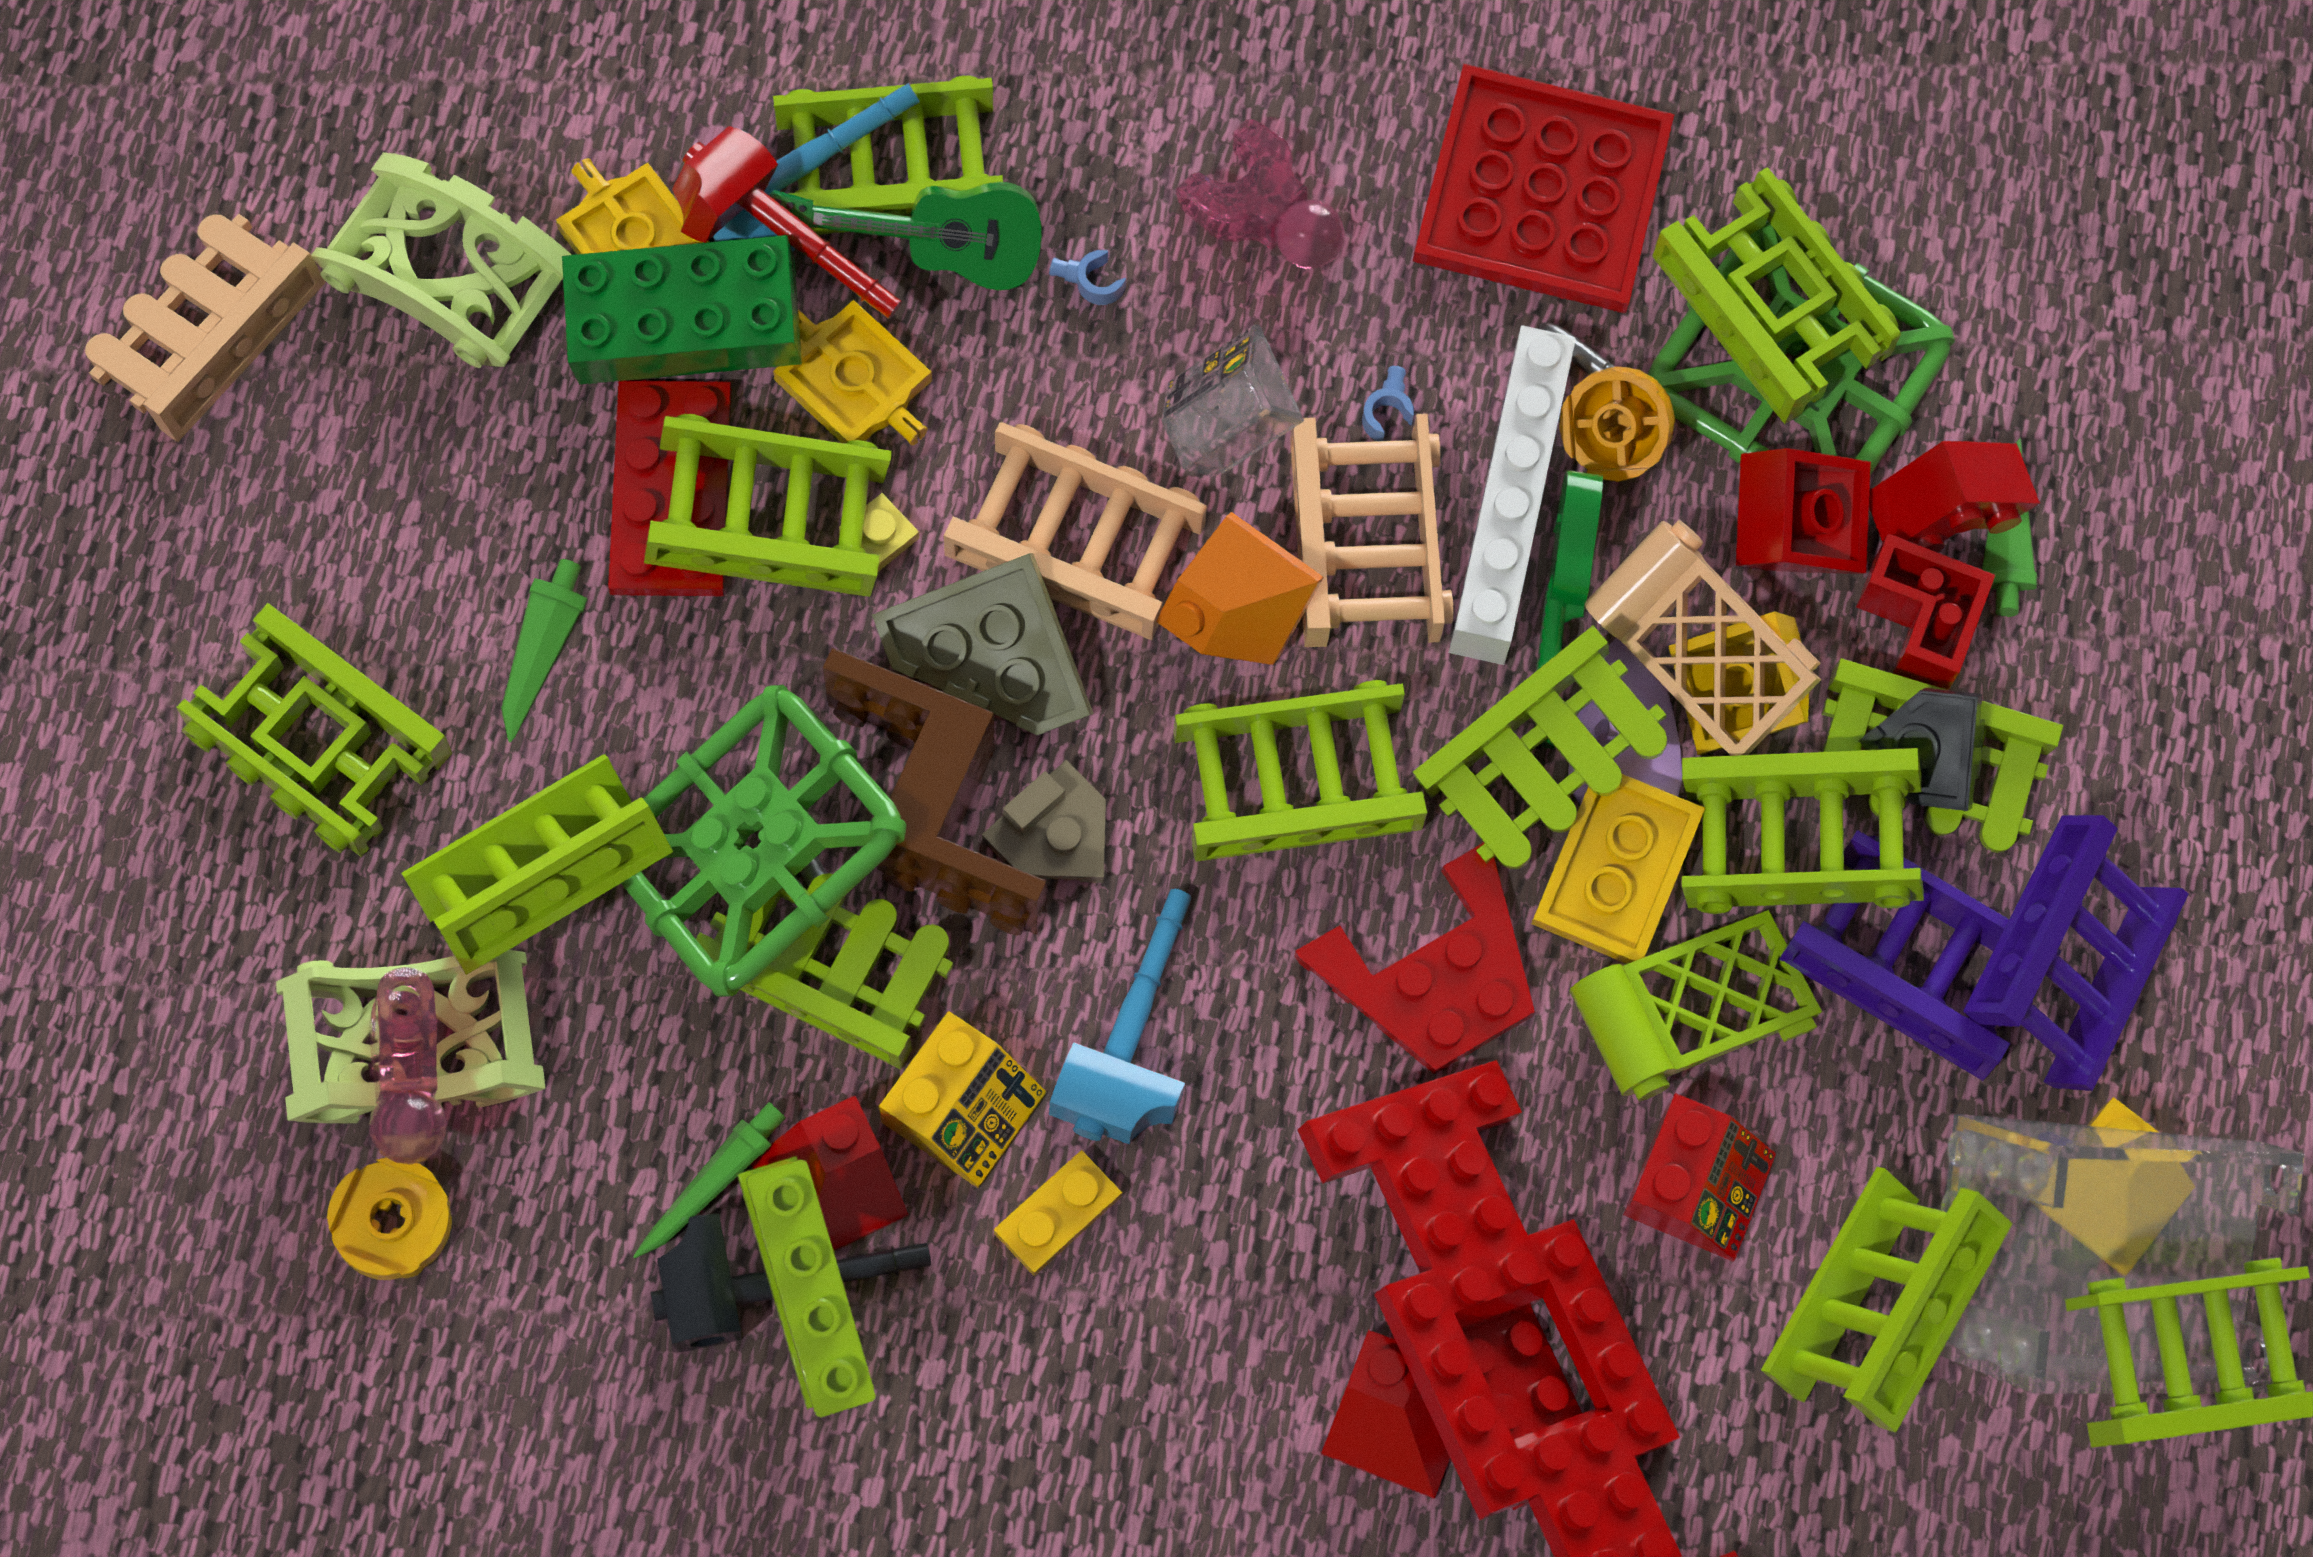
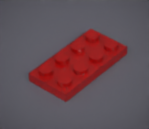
[608,381,732,596]

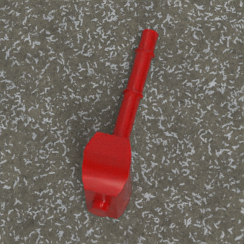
[672,126,902,319]

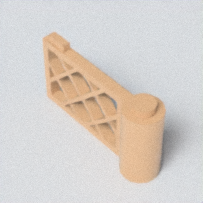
[1585,520,1821,756]

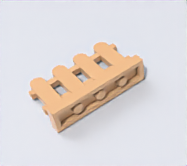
[85,214,326,442]

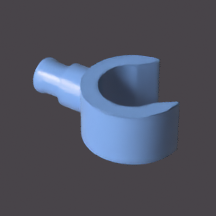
[1049,250,1126,305]
[1362,366,1414,441]

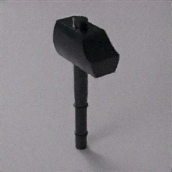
[650,1214,931,1353]

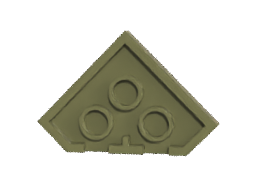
[872,553,1094,735]

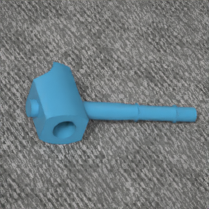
[713,83,920,252]
[1049,889,1192,1144]

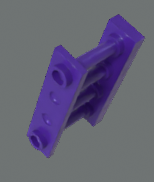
[1963,815,2189,1091]
[1779,830,2062,1081]

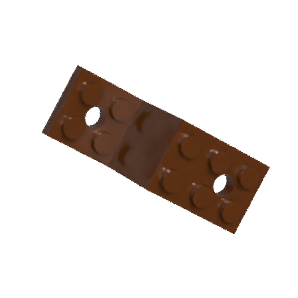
[823,648,1047,936]

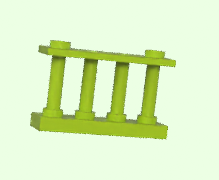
[773,75,1003,234]
[644,414,892,597]
[1173,680,1427,862]
[1682,748,1924,914]
[401,754,673,975]
[1761,1167,2013,1433]
[2065,1258,2313,1448]

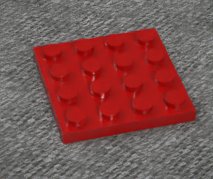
[1412,63,1675,314]

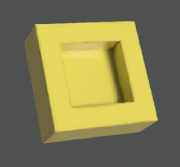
[839,493,919,572]

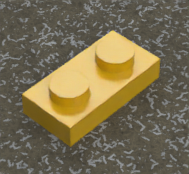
[994,1150,1122,1276]

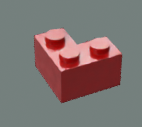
[1869,441,2040,552]
[1856,534,1995,690]

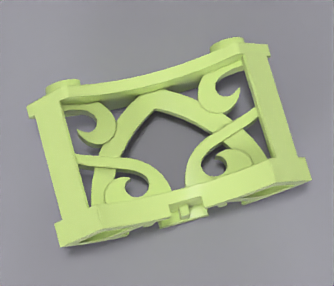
[311,153,572,368]
[276,950,546,1123]

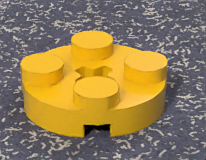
[327,1157,452,1280]

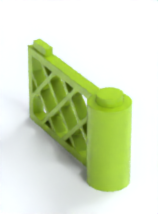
[1569,910,1822,1102]

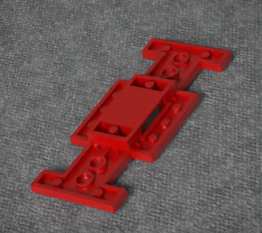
[1297,1060,1738,1557]

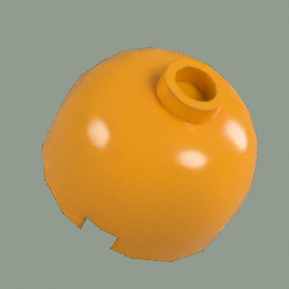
[1559,366,1675,482]

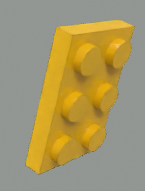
[1531,774,1705,964]

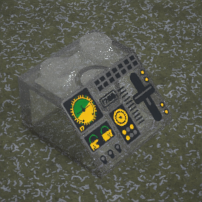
[1161,324,1304,478]

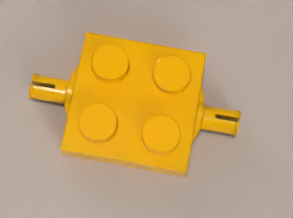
[556,158,709,254]
[773,300,932,446]

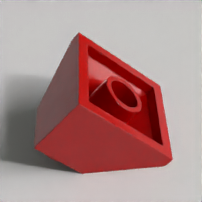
[751,1095,909,1252]
[1321,1329,1450,1499]

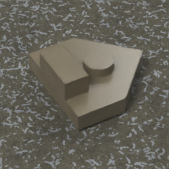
[982,760,1106,883]

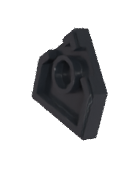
[1859,688,1985,811]

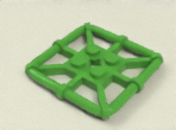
[1648,221,1955,476]
[621,685,907,997]

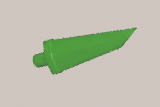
[1982,437,2037,617]
[501,559,588,743]
[634,1102,786,1258]

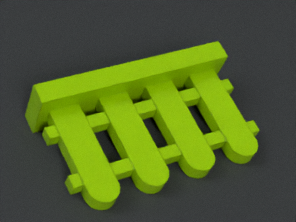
[1413,625,1667,869]
[1821,658,2063,853]
[696,873,954,1070]

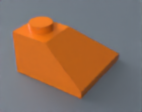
[1156,512,1324,665]

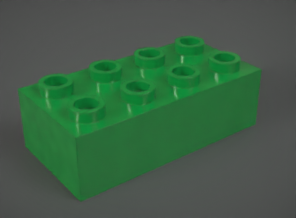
[562,235,802,385]

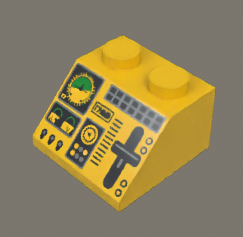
[879,1011,1046,1188]

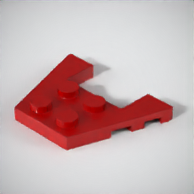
[1294,842,1535,1074]

